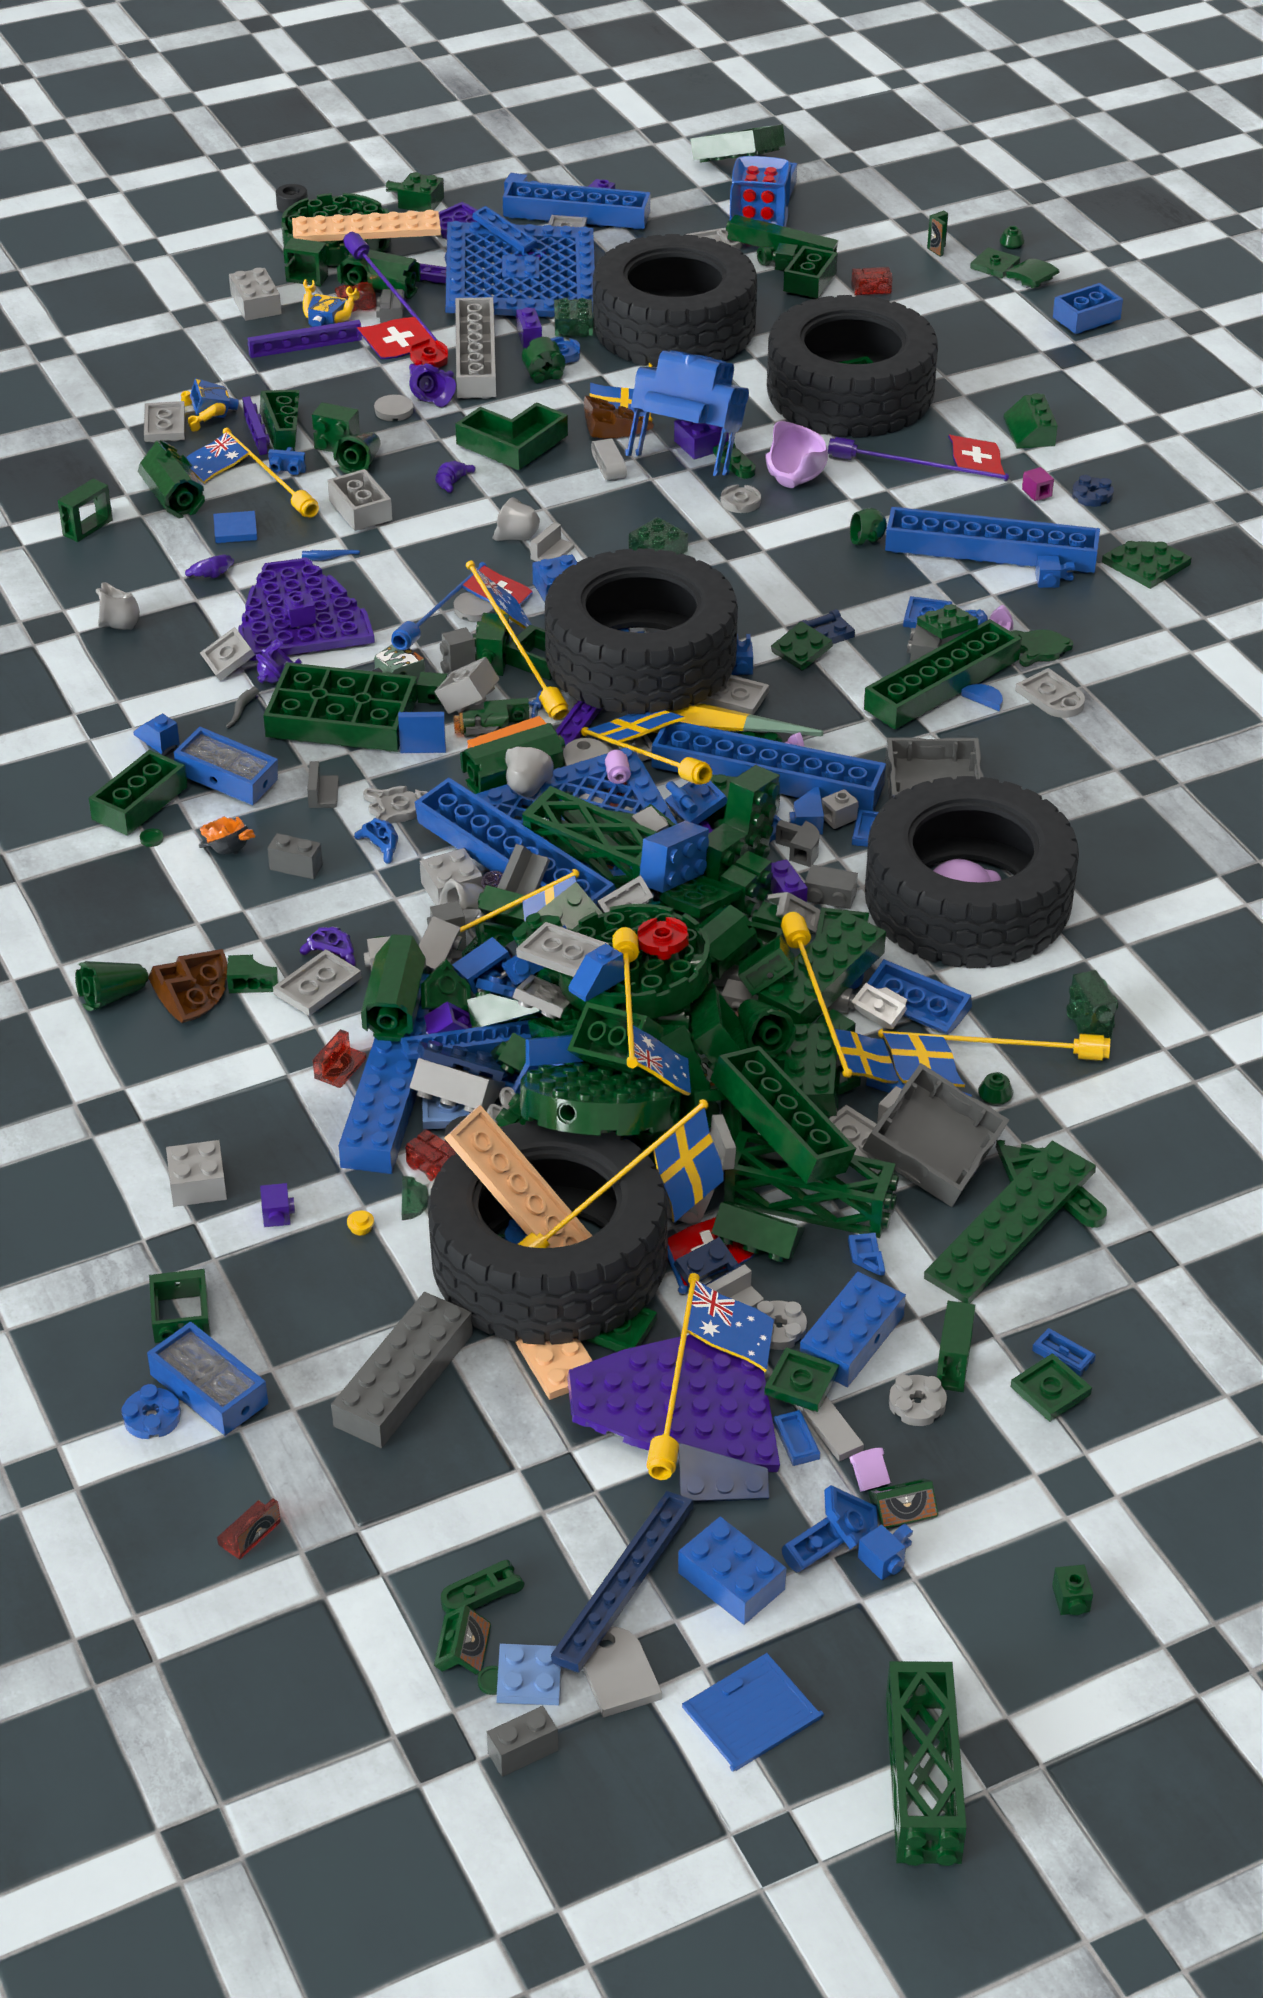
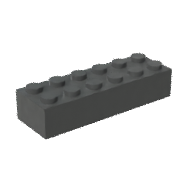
[331,1291,473,1448]

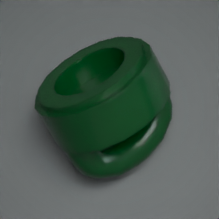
[757,246,775,266]

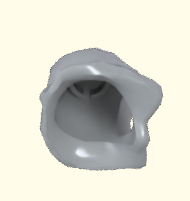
[493,497,540,541]
[96,582,140,630]
[506,747,553,797]
[439,878,485,925]

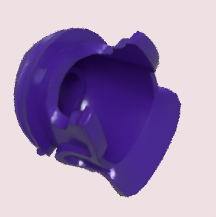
[409,364,457,407]
[256,639,302,684]

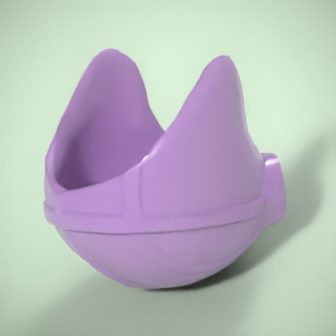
[765,421,828,488]

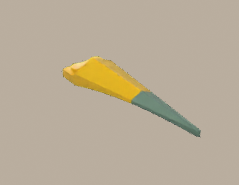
[652,703,823,737]

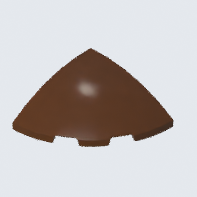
[584,395,654,438]
[148,949,228,1023]

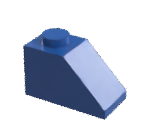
[133,713,180,754]
[789,787,824,835]
[568,943,625,1002]

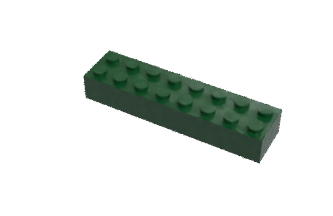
[864,619,1022,729]

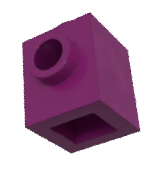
[1022,467,1054,501]

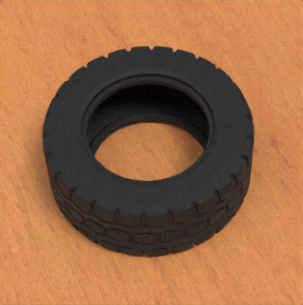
[593,234,757,368]
[767,295,938,437]
[545,549,738,714]
[865,776,1079,968]
[428,1120,668,1345]

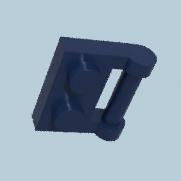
[798,609,855,644]
[673,1237,742,1288]

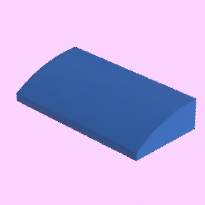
[867,959,972,1035]

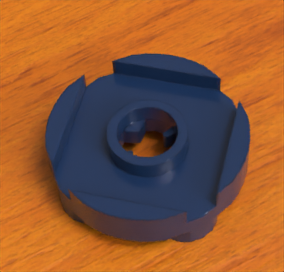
[1072,475,1114,507]

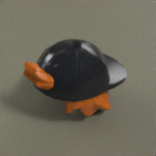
[199,816,256,855]

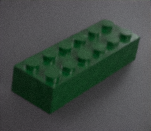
[758,911,886,1024]
[710,1046,857,1184]

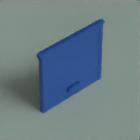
[682,1653,824,1771]

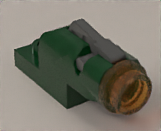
[453,698,529,736]

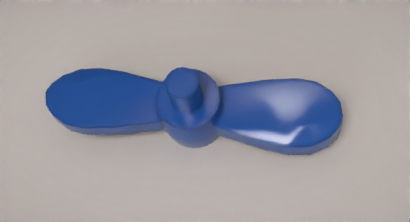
[529,690,542,718]

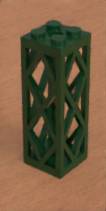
[522,786,658,893]
[724,1130,899,1238]
[886,1661,967,1866]

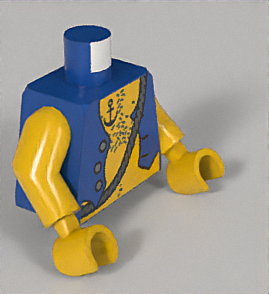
[303,279,360,327]
[181,378,239,432]

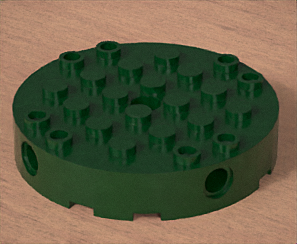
[281,193,391,266]
[557,904,711,1019]
[519,1063,681,1136]

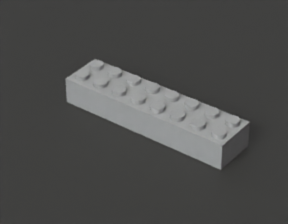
[455,297,496,399]

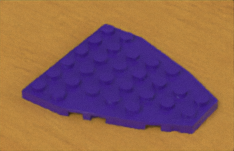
[238,558,375,661]
[567,1334,780,1472]

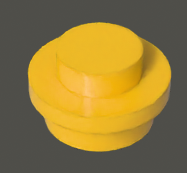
[347,1210,374,1235]

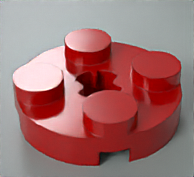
[410,339,448,368]
[637,917,689,960]

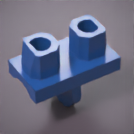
[268,447,306,475]

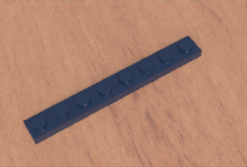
[551,1491,694,1673]

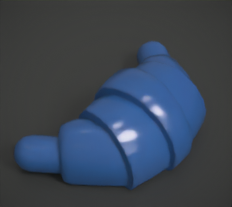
[354,818,398,864]

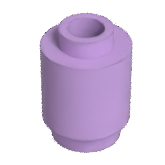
[605,750,631,784]

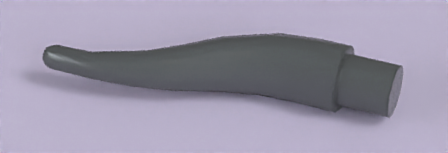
[226,687,259,728]

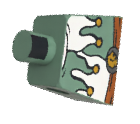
[372,644,425,680]

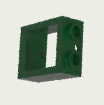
[58,478,113,542]
[506,625,553,680]
[478,885,525,928]
[738,935,795,996]
[681,1088,742,1143]
[149,1269,211,1343]
[936,1300,976,1392]

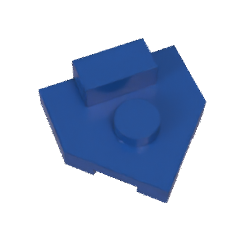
[824,1485,878,1549]

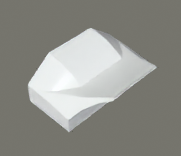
[851,983,907,1029]

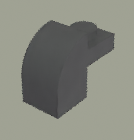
[776,820,820,867]

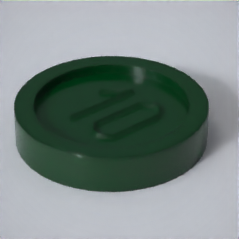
[139,828,164,847]
[478,1666,498,1695]

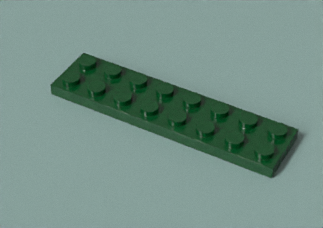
[924,1140,1096,1304]

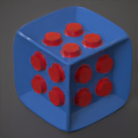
[730,156,791,227]

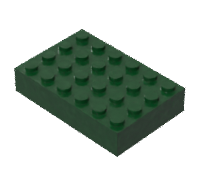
[263,662,418,752]

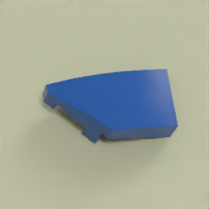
[848,1233,885,1276]

